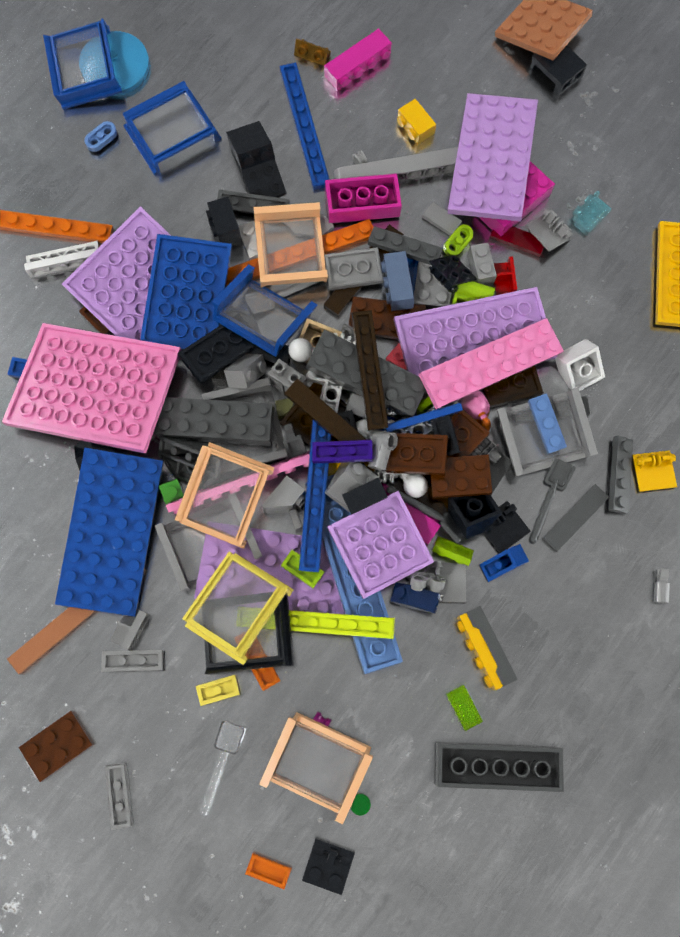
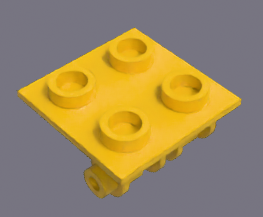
[632,450,677,492]

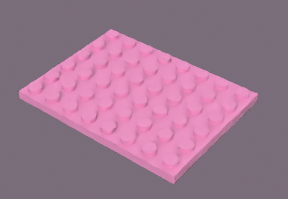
[2,323,182,453]

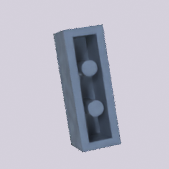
[380,251,414,311]

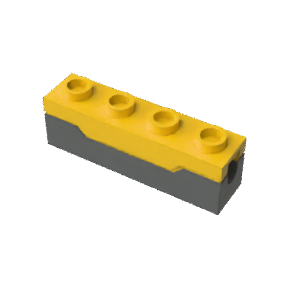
[456,606,518,690]

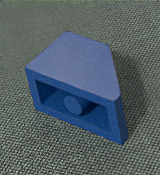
[479,544,529,582]

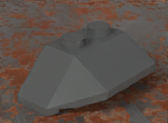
[158,436,223,490]

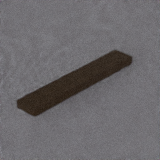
[324,224,404,317]
[351,310,389,431]
[284,378,376,472]

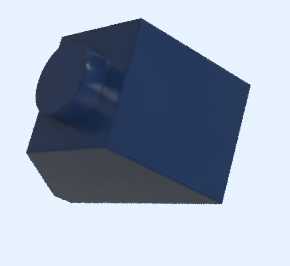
[391,582,441,614]

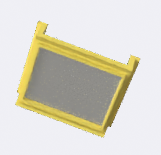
[182,551,294,665]

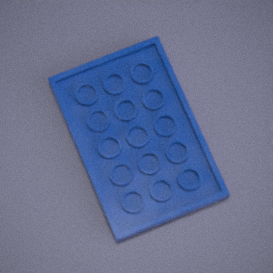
[140,234,232,350]

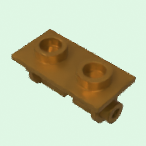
[294,38,331,66]

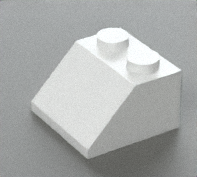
[555,339,605,391]

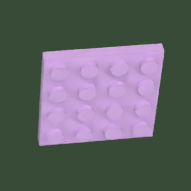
[327,491,434,599]

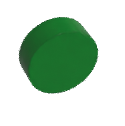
[350,793,371,816]

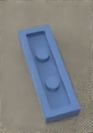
[528,393,567,454]

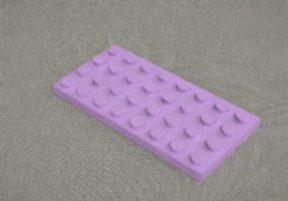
[448,93,538,222]
[393,287,557,376]
[194,521,345,614]

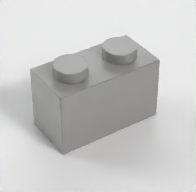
[467,243,497,286]
[224,354,267,388]

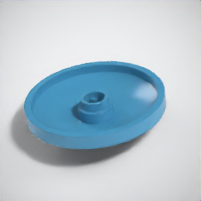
[79,31,150,96]

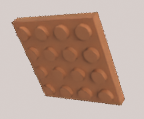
[495,0,593,60]

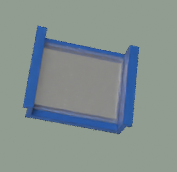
[43,18,122,110]
[122,81,221,175]
[212,264,318,357]

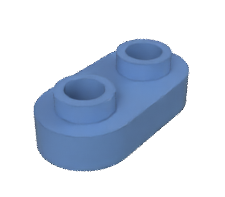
[84,121,117,152]

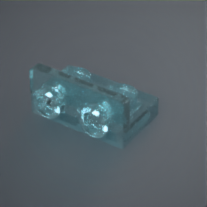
[571,191,611,235]

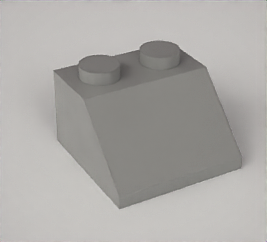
[325,462,382,512]
[261,476,306,515]

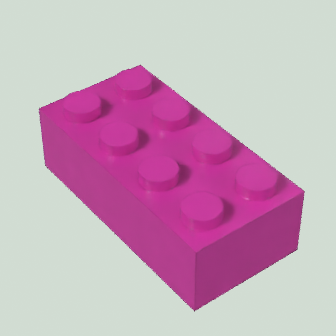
[479,161,555,236]
[325,174,402,223]

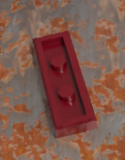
[490,226,544,257]

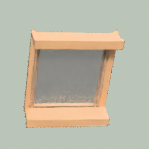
[254,202,328,288]
[175,442,275,549]
[259,712,373,824]

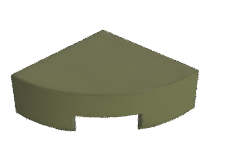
[275,398,294,420]

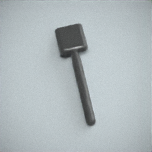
[530,458,576,543]
[386,486,463,544]

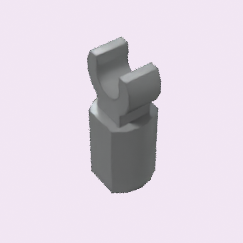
[654,568,670,603]

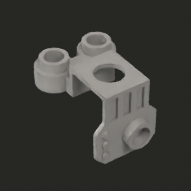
[407,548,446,592]

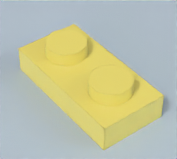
[196,675,241,706]

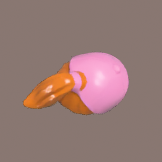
[458,391,491,431]

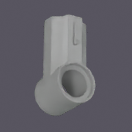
[368,430,398,471]

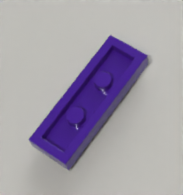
[312,440,373,464]

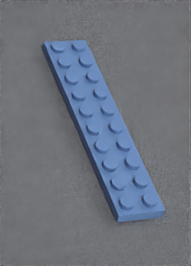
[305,474,403,674]

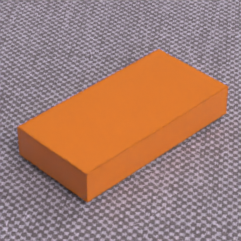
[245,852,292,889]

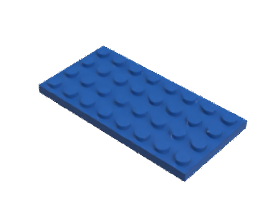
[55,448,164,617]

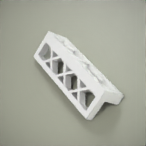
[24,241,99,278]

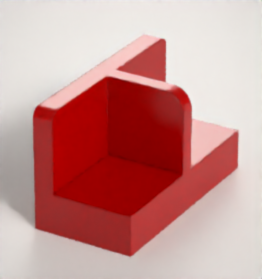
[493,256,517,296]

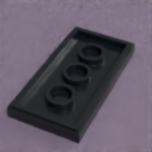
[178,314,258,384]

